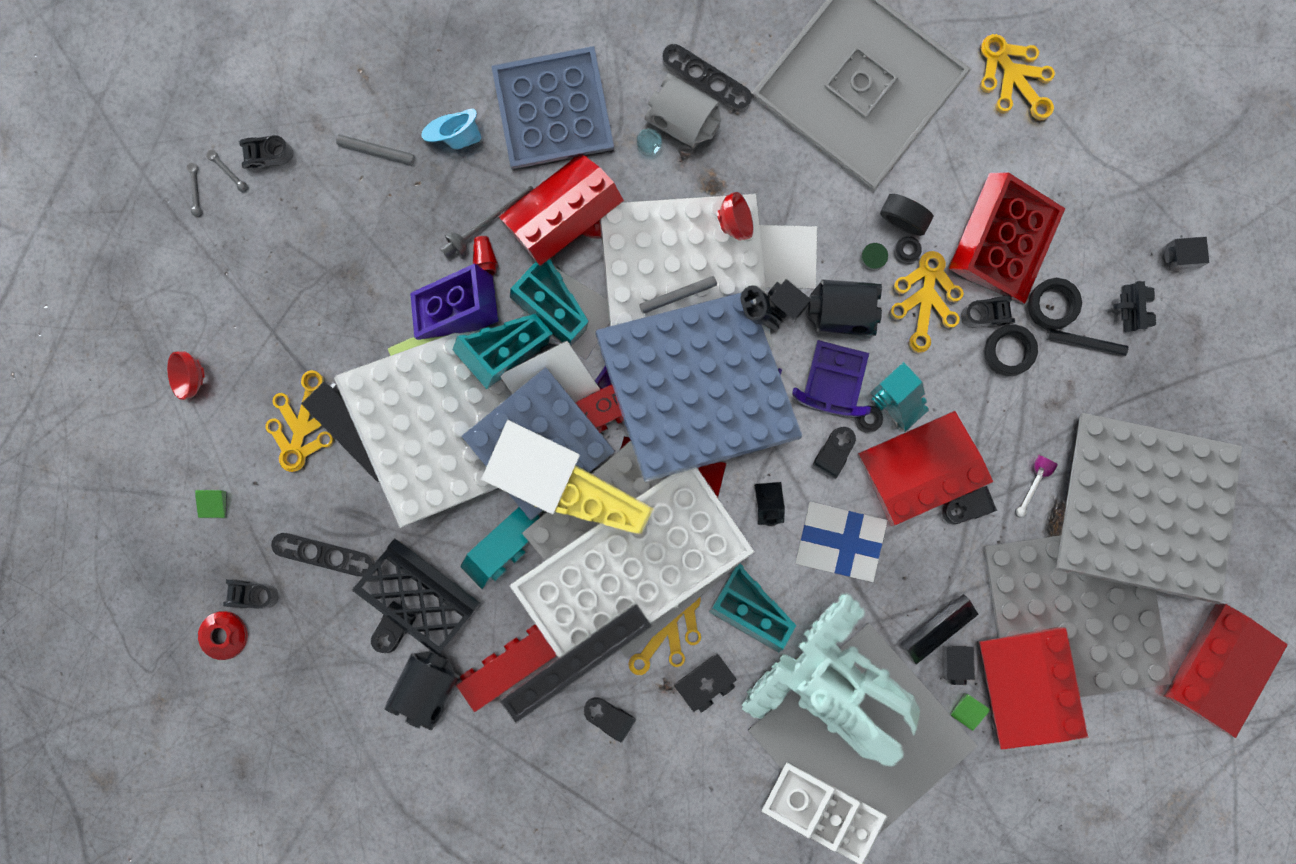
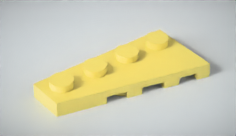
[535,465,654,534]

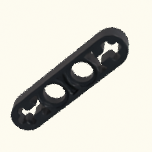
[662,44,752,112]
[271,533,374,577]

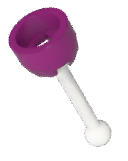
[1016,455,1058,517]

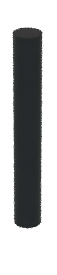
[1047,329,1129,356]

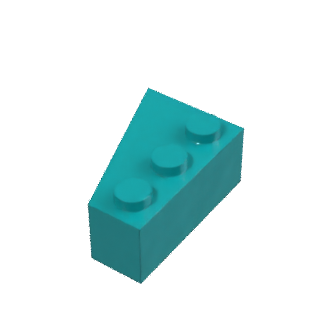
[510,259,589,347]
[452,314,553,389]
[870,362,929,432]
[460,507,540,589]
[709,563,796,653]

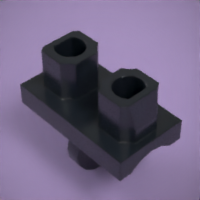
[1113,281,1156,333]

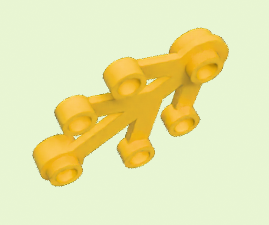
[980,34,1055,120]
[890,251,964,354]
[265,370,334,472]
[628,597,701,675]

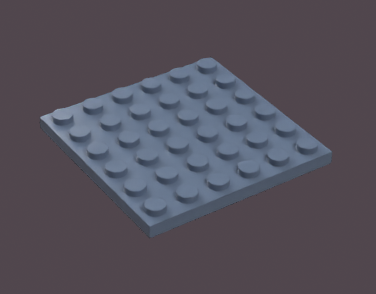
[595,292,802,482]

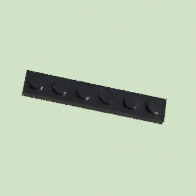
[500,603,652,723]

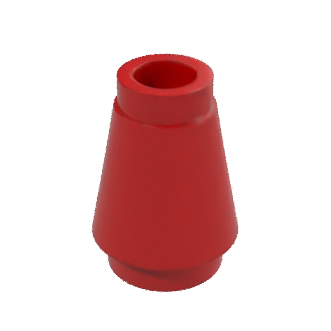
[473,236,499,276]

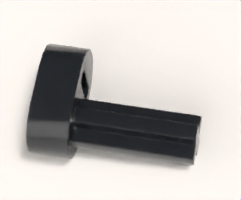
[740,285,782,331]

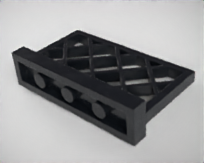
[352,538,480,656]

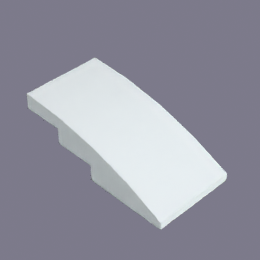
[762,762,888,864]

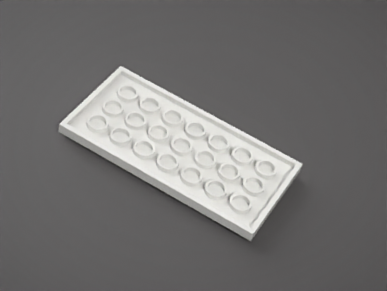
[510,468,754,657]

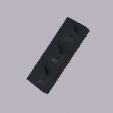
[901,594,979,665]

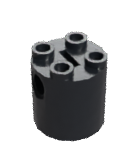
[808,279,882,336]
[384,651,460,730]

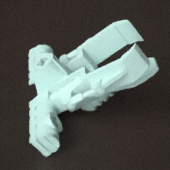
[742,593,920,766]

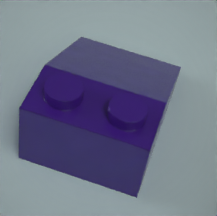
[410,263,498,340]

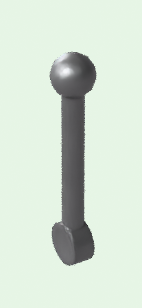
[206,149,247,191]
[187,162,202,216]

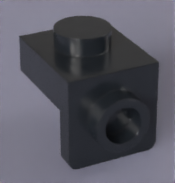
[755,482,785,526]

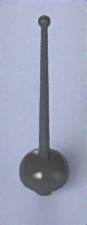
[440,186,533,258]

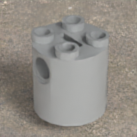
[644,73,721,148]

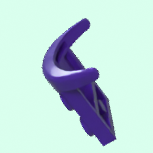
[792,340,871,417]

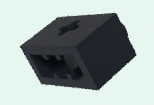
[767,279,811,328]
[674,653,737,713]

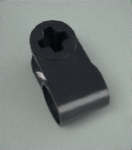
[239,135,293,169]
[961,296,1015,328]
[812,427,856,479]
[942,486,997,525]
[223,579,278,609]
[371,601,417,653]
[584,697,636,743]

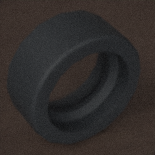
[880,194,934,236]
[1028,277,1082,330]
[984,324,1038,376]

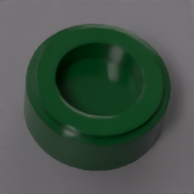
[861,243,888,270]

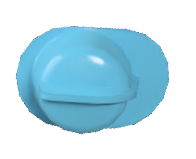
[422,109,481,150]

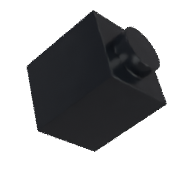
[1165,237,1209,270]
[942,646,974,685]

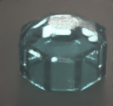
[636,128,662,156]

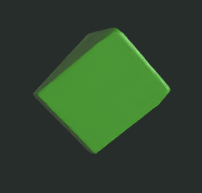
[195,490,226,518]
[951,693,990,731]

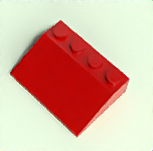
[498,154,624,266]
[948,172,1066,304]
[858,411,993,526]
[1164,603,1288,738]
[979,627,1088,750]

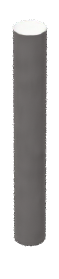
[336,134,415,165]
[639,276,717,314]

